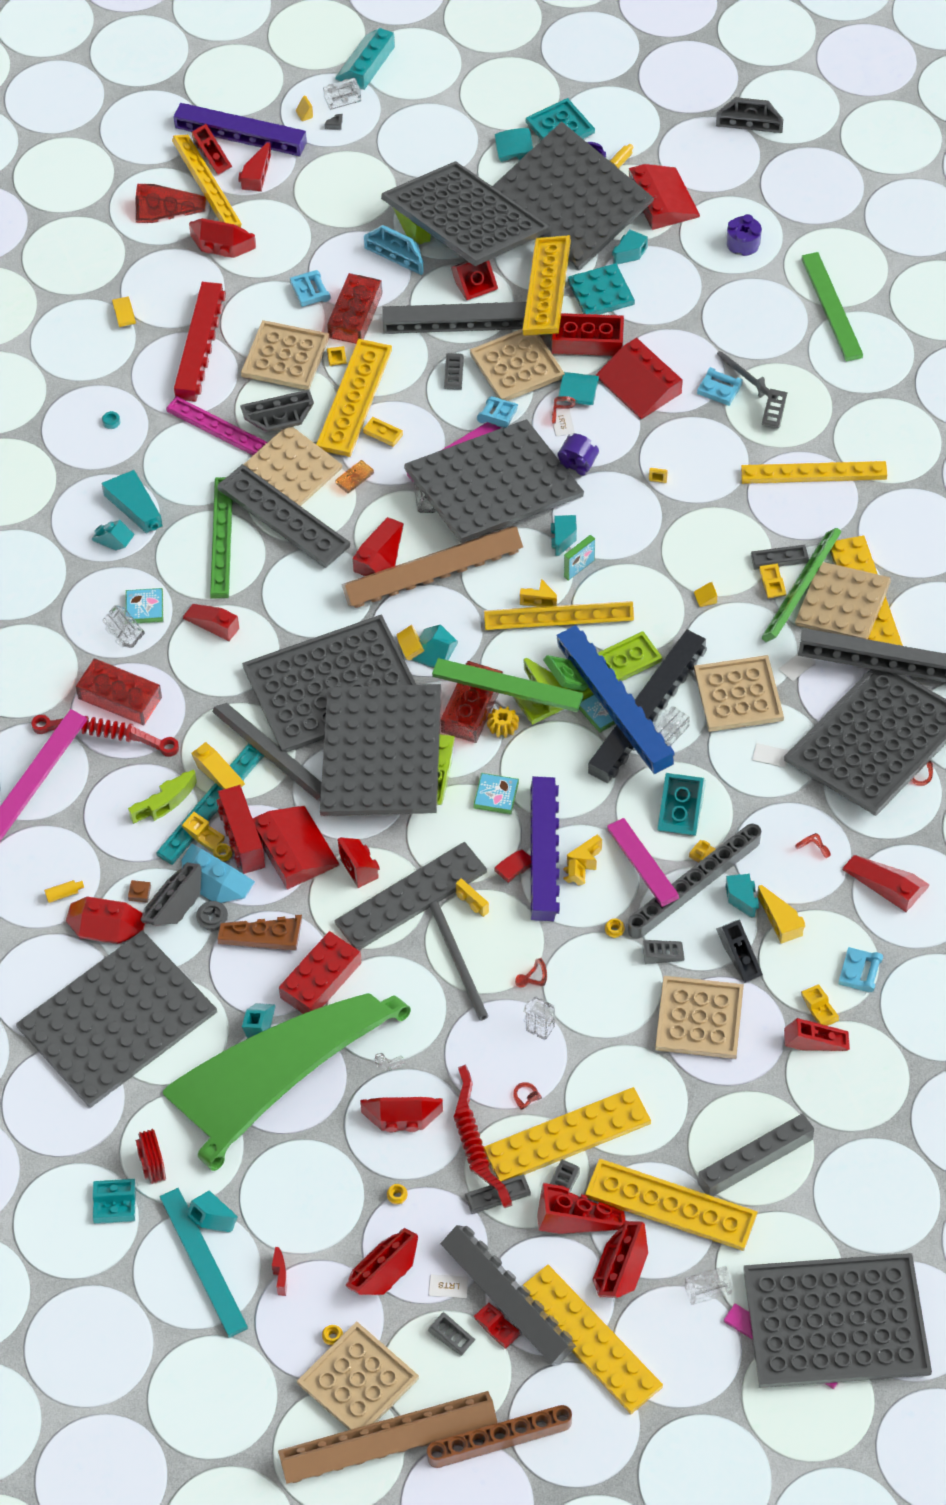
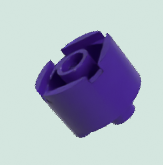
[726,214,762,256]
[557,433,599,476]

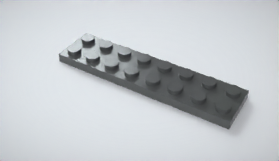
[218,464,350,568]
[335,841,487,950]

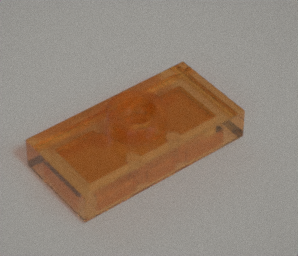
[335,460,374,494]

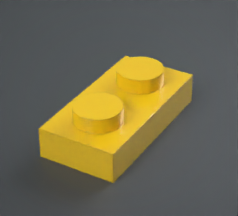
[363,416,403,447]
[456,878,489,917]

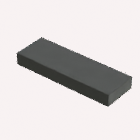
[751,545,809,570]
[465,1174,531,1214]

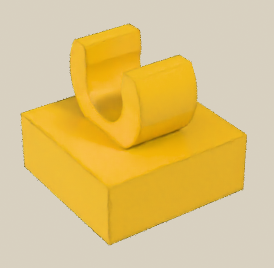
[689,840,716,863]
[563,858,585,886]

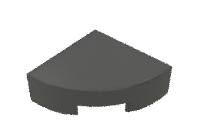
[325,114,343,130]

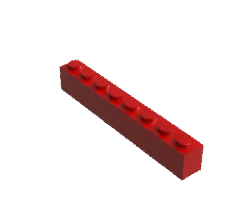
[174,281,226,402]

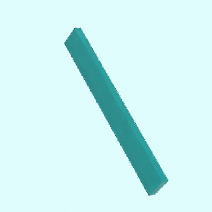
[156,743,264,865]
[159,1187,248,1338]

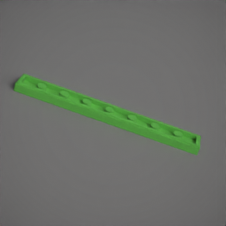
[801,252,863,362]
[210,477,233,599]
[762,528,842,642]
[432,658,583,712]

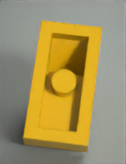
[520,579,557,607]
[567,834,602,870]

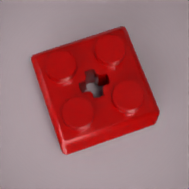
[135,1128,166,1184]

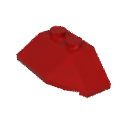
[189,218,256,258]
[66,896,146,944]
[360,1097,443,1133]
[592,1221,649,1298]
[345,1228,418,1295]

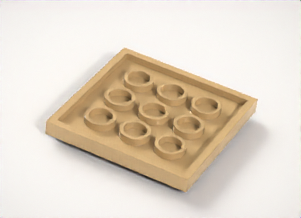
[241,320,329,390]
[470,329,565,401]
[243,427,342,506]
[795,562,891,639]
[694,655,784,732]
[655,976,744,1059]
[297,1321,419,1430]

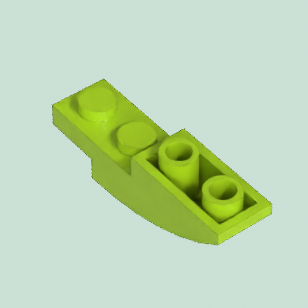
[437,734,455,805]
[128,769,197,824]

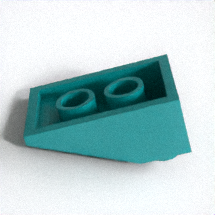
[657,773,706,836]

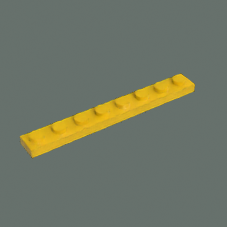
[172,135,242,227]
[741,461,888,484]
[484,601,634,630]

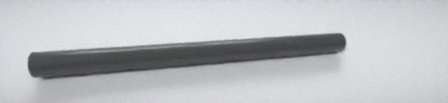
[429,901,488,1021]

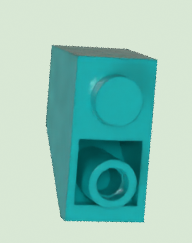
[612,229,648,265]
[551,515,577,556]
[92,520,135,551]
[725,873,759,918]
[242,1003,276,1039]
[187,1190,238,1232]

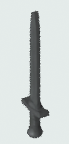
[717,351,778,399]

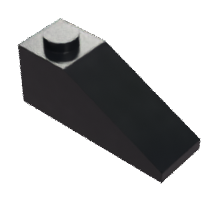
[716,919,763,983]

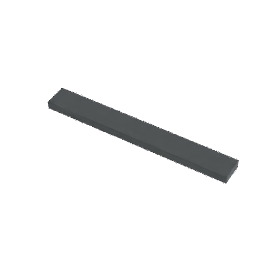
[212,703,322,801]

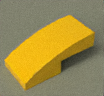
[112,296,136,327]
[759,564,786,599]
[396,624,424,661]
[182,812,225,853]
[801,984,839,1026]

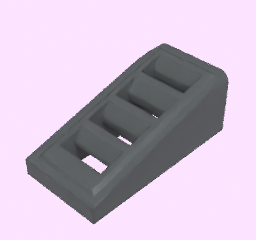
[444,353,464,390]
[762,388,788,428]
[642,940,685,964]
[550,1159,580,1192]
[427,1311,476,1356]

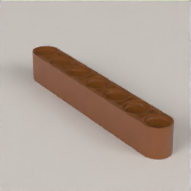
[427,1405,572,1468]

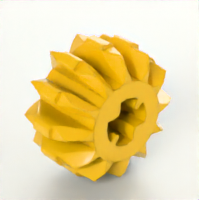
[487,706,519,739]

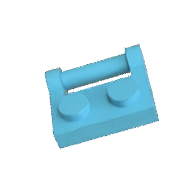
[290,270,331,307]
[697,367,743,406]
[477,396,518,428]
[838,947,883,992]

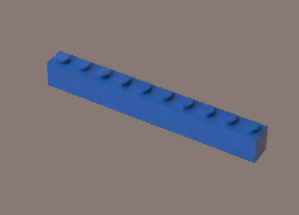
[556,625,675,774]

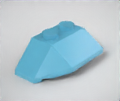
[364,225,424,275]
[181,844,255,903]

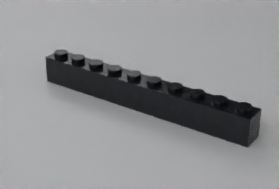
[588,629,707,784]

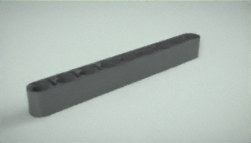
[628,823,762,939]

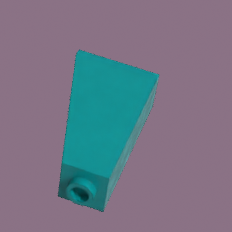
[101,470,163,533]

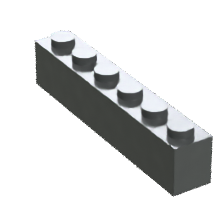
[698,1113,814,1197]

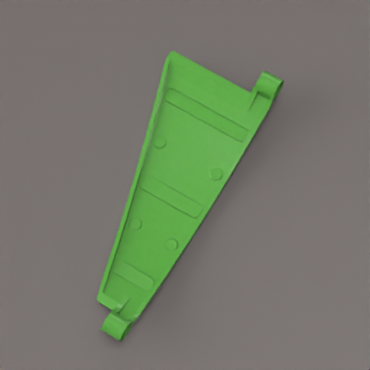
[163,993,411,1171]

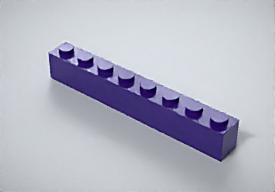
[173,102,307,157]
[530,776,560,921]

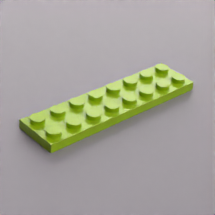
[513,631,663,725]

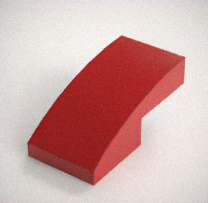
[494,849,531,883]
[272,1247,287,1296]
[474,1302,521,1349]

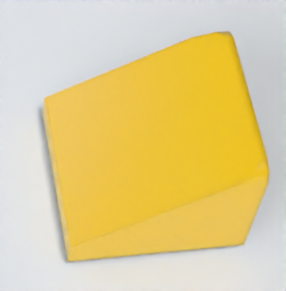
[296,95,313,121]
[327,346,347,366]
[649,468,668,483]
[694,582,718,608]

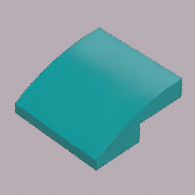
[494,128,533,162]
[558,372,599,405]
[93,1179,136,1224]

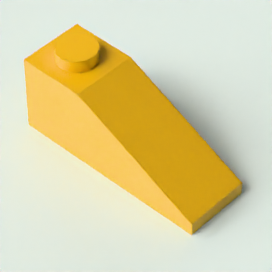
[191,742,245,789]
[757,885,805,944]

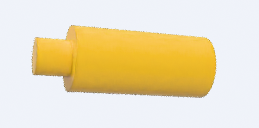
[610,144,634,168]
[44,880,85,903]

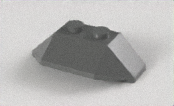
[716,97,784,133]
[240,389,314,433]
[141,862,202,925]

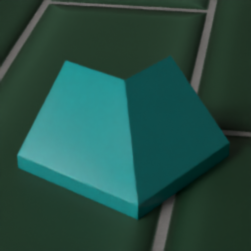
[411,624,458,668]

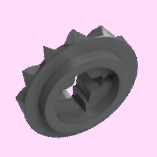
[196,901,228,930]

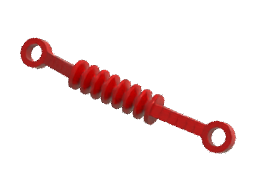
[31,715,179,757]
[453,1064,513,1208]

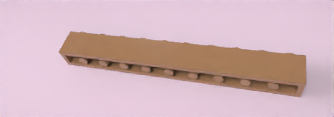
[341,526,523,608]
[278,1391,498,1484]

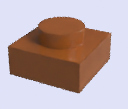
[128,880,151,903]

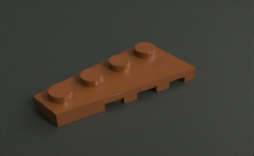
[218,914,302,951]

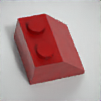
[451,260,498,300]
[338,837,380,888]

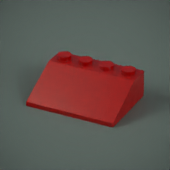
[629,164,700,230]
[596,337,683,420]
[252,805,340,890]

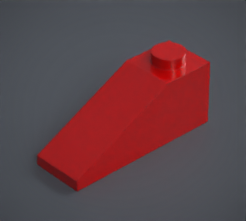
[192,124,232,175]
[238,142,271,192]
[183,604,240,642]
[784,1018,850,1051]

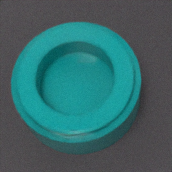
[102,411,121,429]

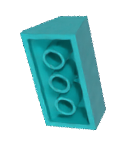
[335,28,395,90]

